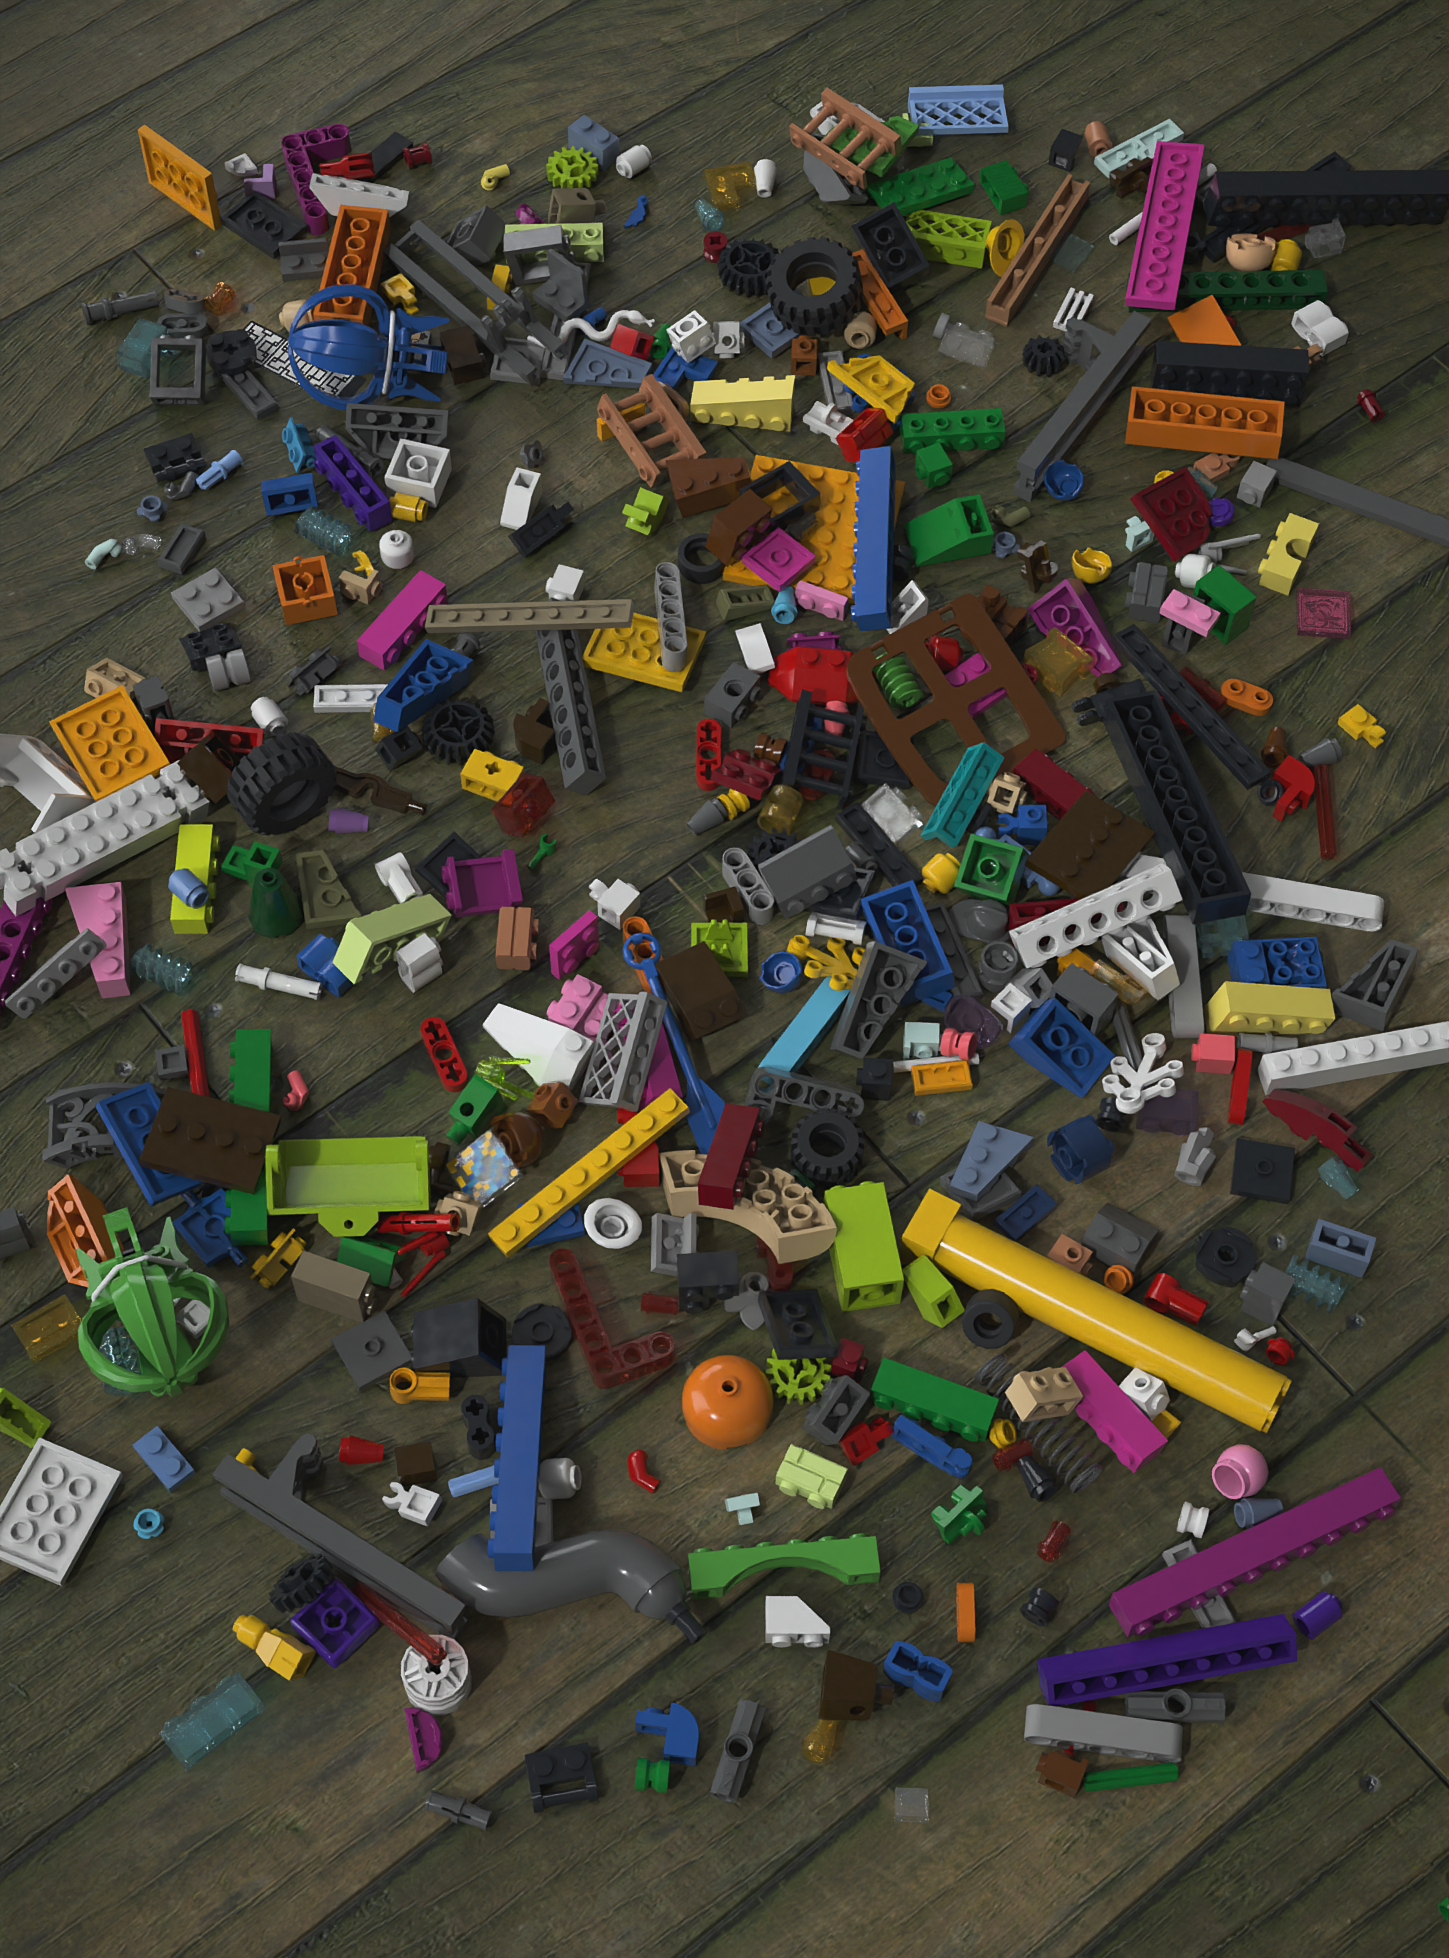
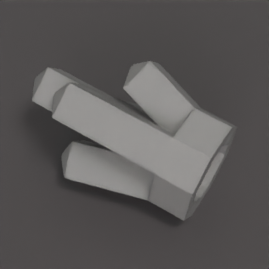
[1174,1127,1216,1186]

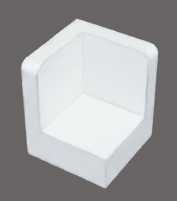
[991,983,1032,1033]

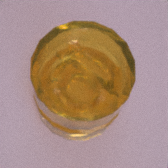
[757,785,803,835]

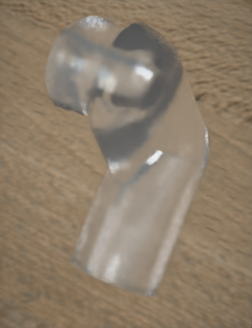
[123,534,162,555]

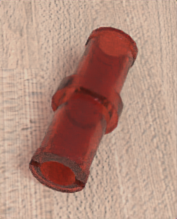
[1179,666,1228,712]

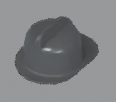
[949,899,1010,944]

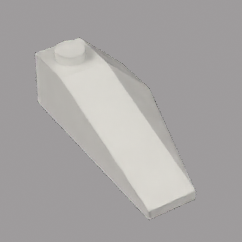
[483,1003,594,1090]

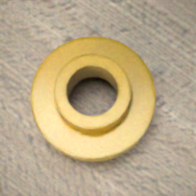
[989,1418,1016,1449]

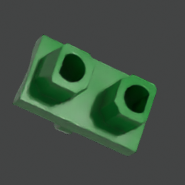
[931,1485,988,1545]

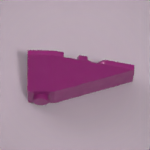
[1027,578,1123,677]

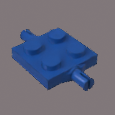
[173,1188,249,1268]

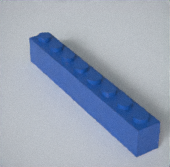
[851,446,896,632]
[488,1345,547,1571]

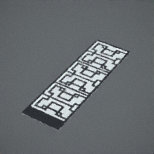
[232,320,366,397]

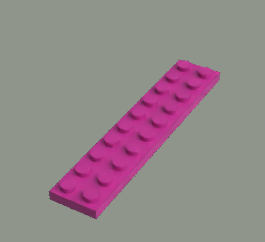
[1125,141,1205,310]

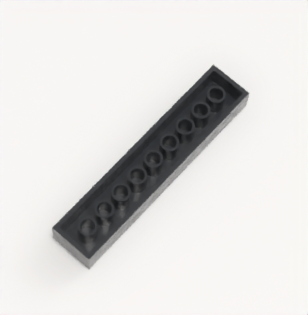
[1204,170,1449,227]
[1102,690,1251,925]

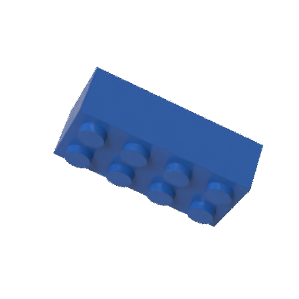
[860,880,955,1007]

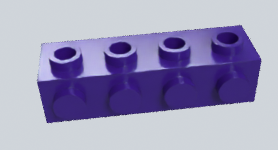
[314,435,392,533]

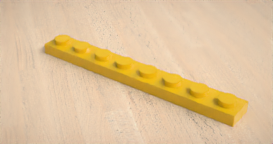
[488,1088,690,1258]

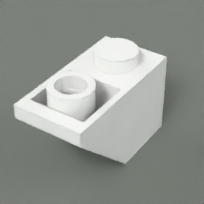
[500,467,542,530]
[765,1596,830,1647]

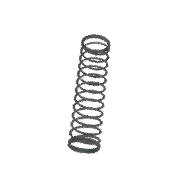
[975,1353,1103,1493]

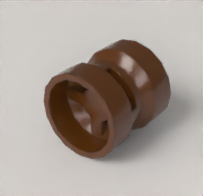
[754,732,788,766]

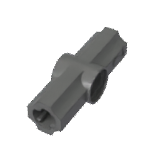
[1125,1688,1226,1725]
[710,1700,766,1803]

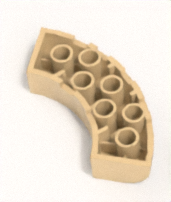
[659,1150,837,1264]

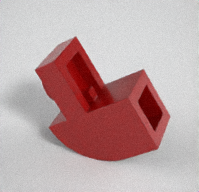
[1271,755,1315,822]

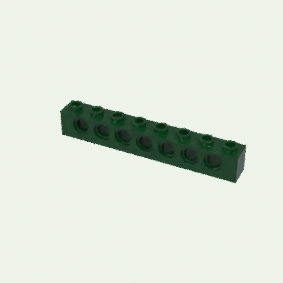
[1126,270,1328,313]

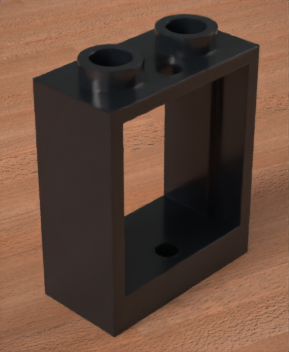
[740,461,821,535]

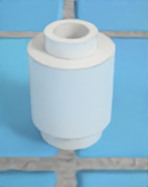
[616,145,652,178]
[251,697,288,736]

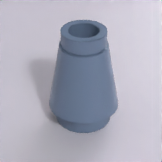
[1234,1498,1283,1529]

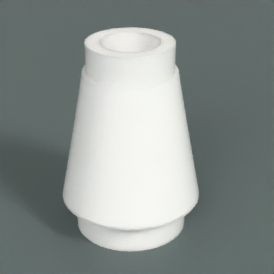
[754,159,778,198]

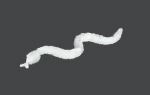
[527,310,655,348]

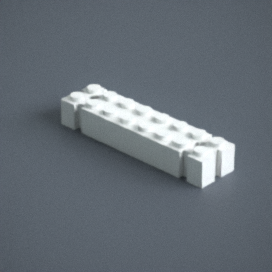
[0,760,209,917]

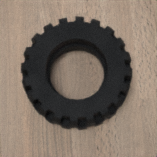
[766,237,864,336]
[227,732,337,836]

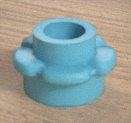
[133,1509,165,1539]

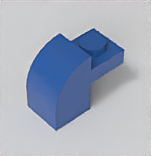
[635,1702,699,1767]

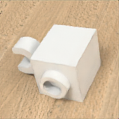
[589,879,640,930]

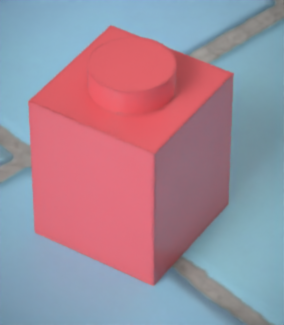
[1191,1033,1235,1074]

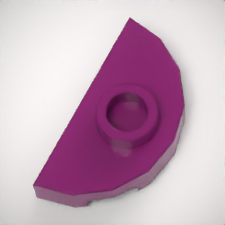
[515,203,546,224]
[404,1708,443,1774]

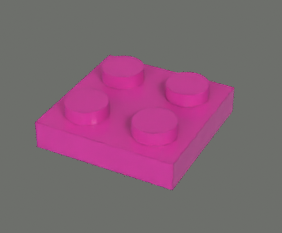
[742,527,816,593]
[944,653,1008,719]
[549,910,599,980]

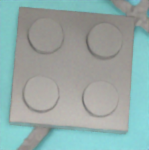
[171,568,245,632]

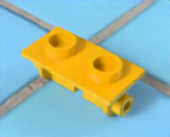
[250,1228,306,1289]

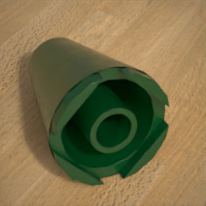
[248,868,304,938]

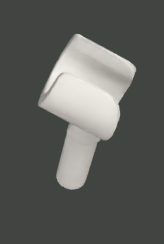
[1234,1326,1276,1351]

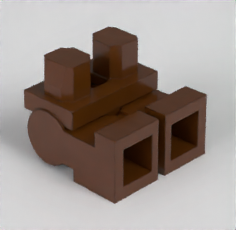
[960,585,1028,647]

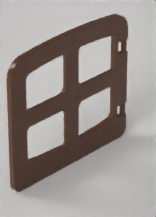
[846,594,1066,807]

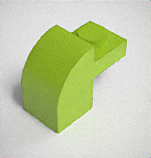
[622,487,670,535]

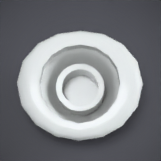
[584,1198,642,1249]

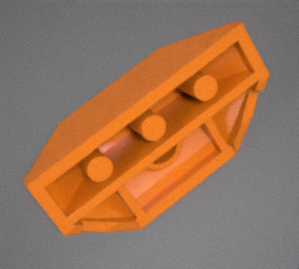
[47,1174,125,1287]

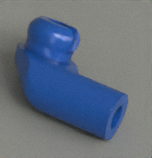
[581,307,607,338]

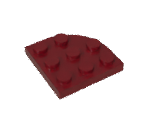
[1130,467,1211,562]

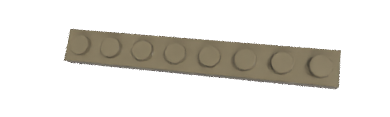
[425,599,634,633]

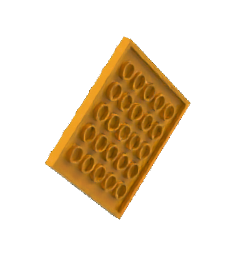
[723,455,905,605]

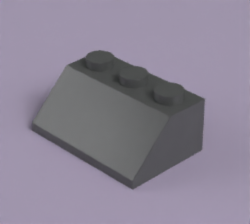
[758,825,858,920]

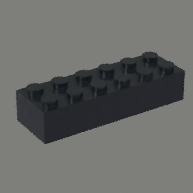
[1150,341,1309,406]

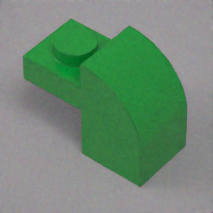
[221,841,283,888]

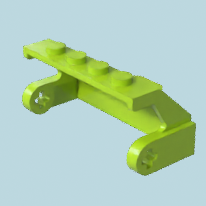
[266,1136,431,1237]

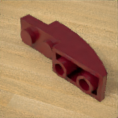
[1262,1089,1373,1173]

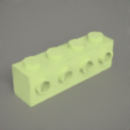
[505,223,604,264]

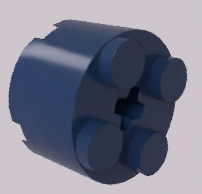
[1047,1115,1115,1185]

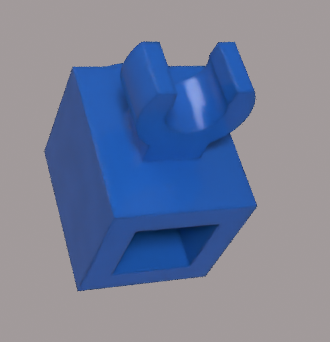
[997,805,1047,846]

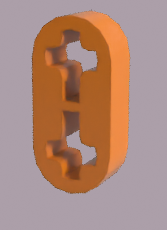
[956,1583,975,1643]

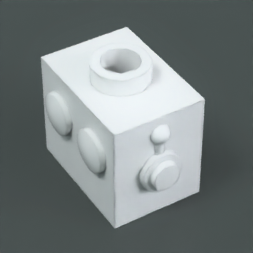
[667,310,716,363]

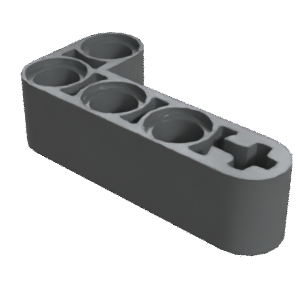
[745,1066,864,1124]

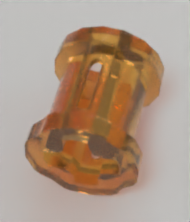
[204,282,235,316]

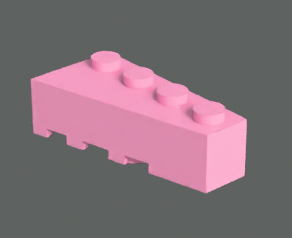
[65,882,130,998]

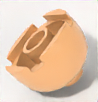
[1226,234,1276,271]

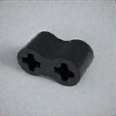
[461,1395,496,1460]

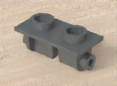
[287,645,340,695]

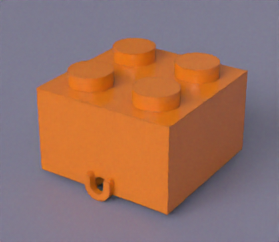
[272,555,337,625]

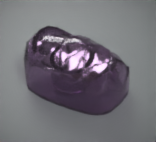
[944,994,1003,1049]

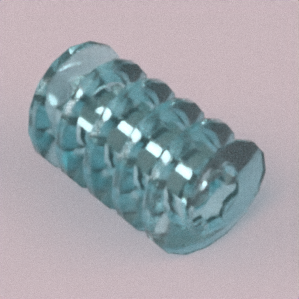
[294,506,353,556]
[129,943,192,996]
[1285,1254,1349,1314]
[99,1327,141,1396]

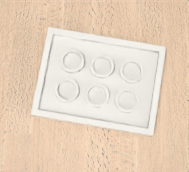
[0,1438,123,1586]

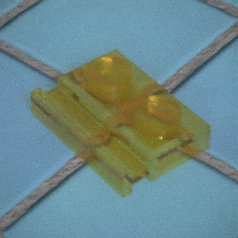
[11,1294,81,1363]

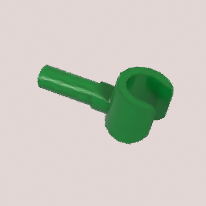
[527,833,556,871]

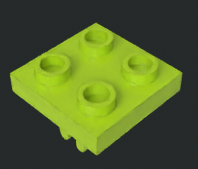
[691,919,748,977]

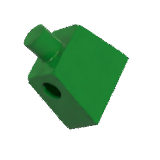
[445,1074,507,1146]

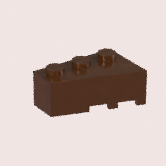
[666,457,752,518]

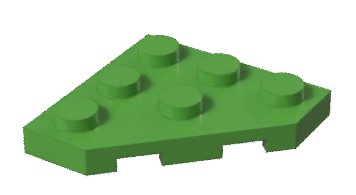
[820,116,919,177]

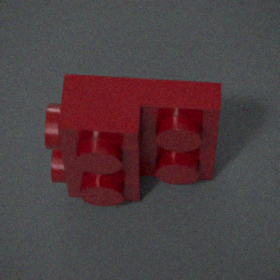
[710,749,782,800]

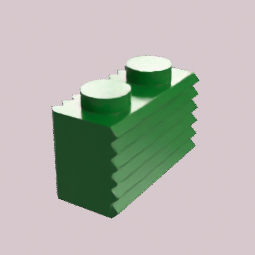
[979,160,1029,216]

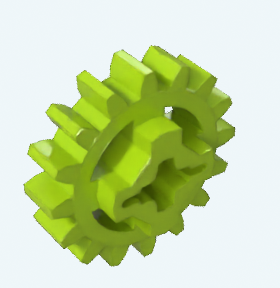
[546,146,598,188]
[765,1349,831,1405]

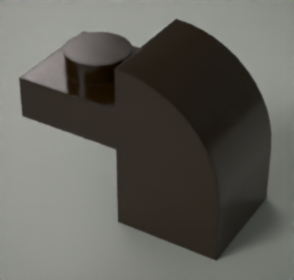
[513,698,555,765]

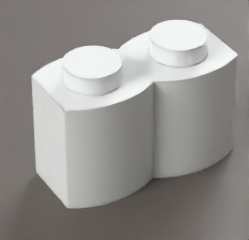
[1291,300,1349,356]
[396,933,443,993]

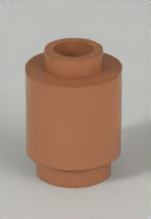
[1084,121,1112,157]

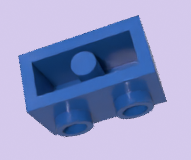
[261,473,318,516]

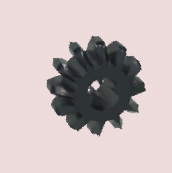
[1022,335,1065,377]

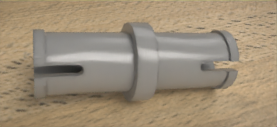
[1237,1033,1298,1055]

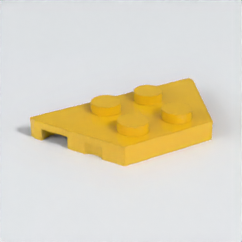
[827,355,915,423]

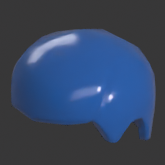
[1044,460,1085,501]
[759,951,803,994]

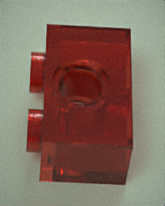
[491,773,555,838]

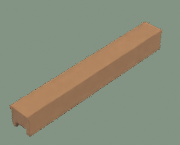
[985,174,1090,327]

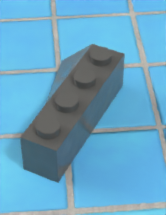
[829,941,928,1059]

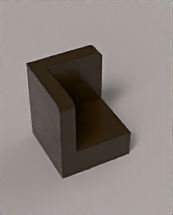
[703,886,744,923]
[394,1441,437,1487]

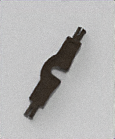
[335,766,427,816]

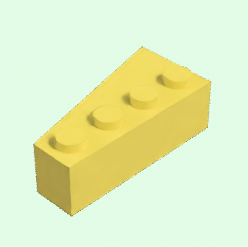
[690,375,795,432]
[1203,981,1335,1037]

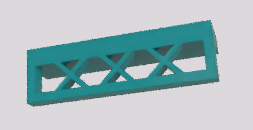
[920,742,1004,848]

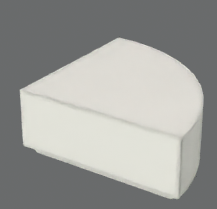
[224,153,258,177]

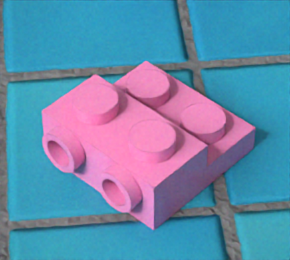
[547,974,621,1044]

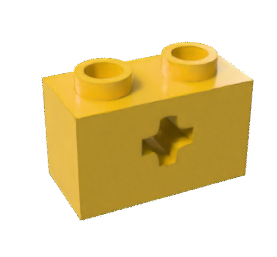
[460,749,525,807]

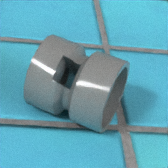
[205,649,251,692]

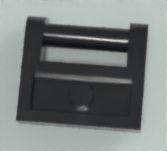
[525,1742,599,1813]

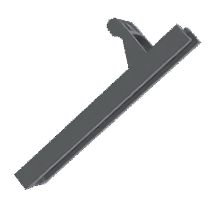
[383,219,568,386]
[1013,311,1152,502]
[213,1433,469,1642]

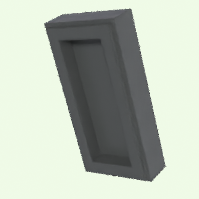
[157,523,206,575]

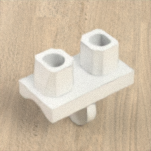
[803,401,853,445]

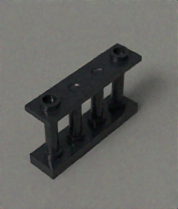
[779,689,867,810]

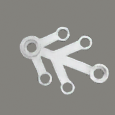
[1102,1033,1184,1114]

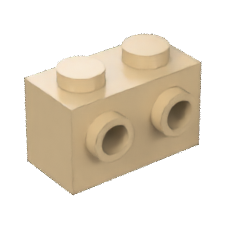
[1005,1367,1083,1422]

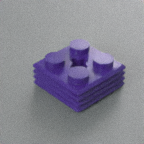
[290,1577,380,1668]

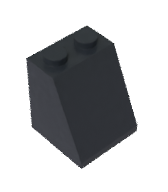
[411,1298,507,1378]

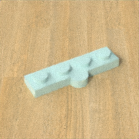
[1094,119,1184,179]

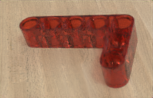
[549,1248,675,1389]

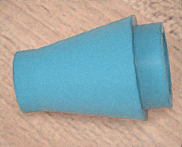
[771,586,797,624]

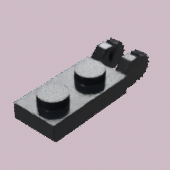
[1071,678,1147,726]

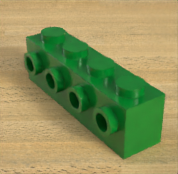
[899,408,1005,454]
[869,1357,999,1442]

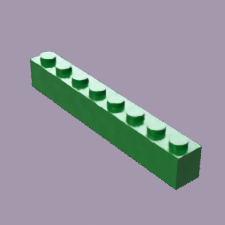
[225,1029,272,1246]

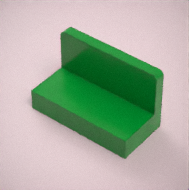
[337,1236,407,1286]

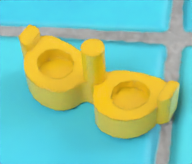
[352,550,374,578]

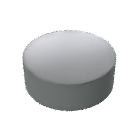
[933,313,951,339]

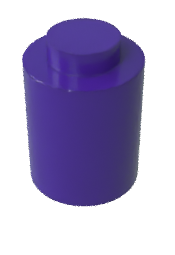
[1292,1592,1343,1640]

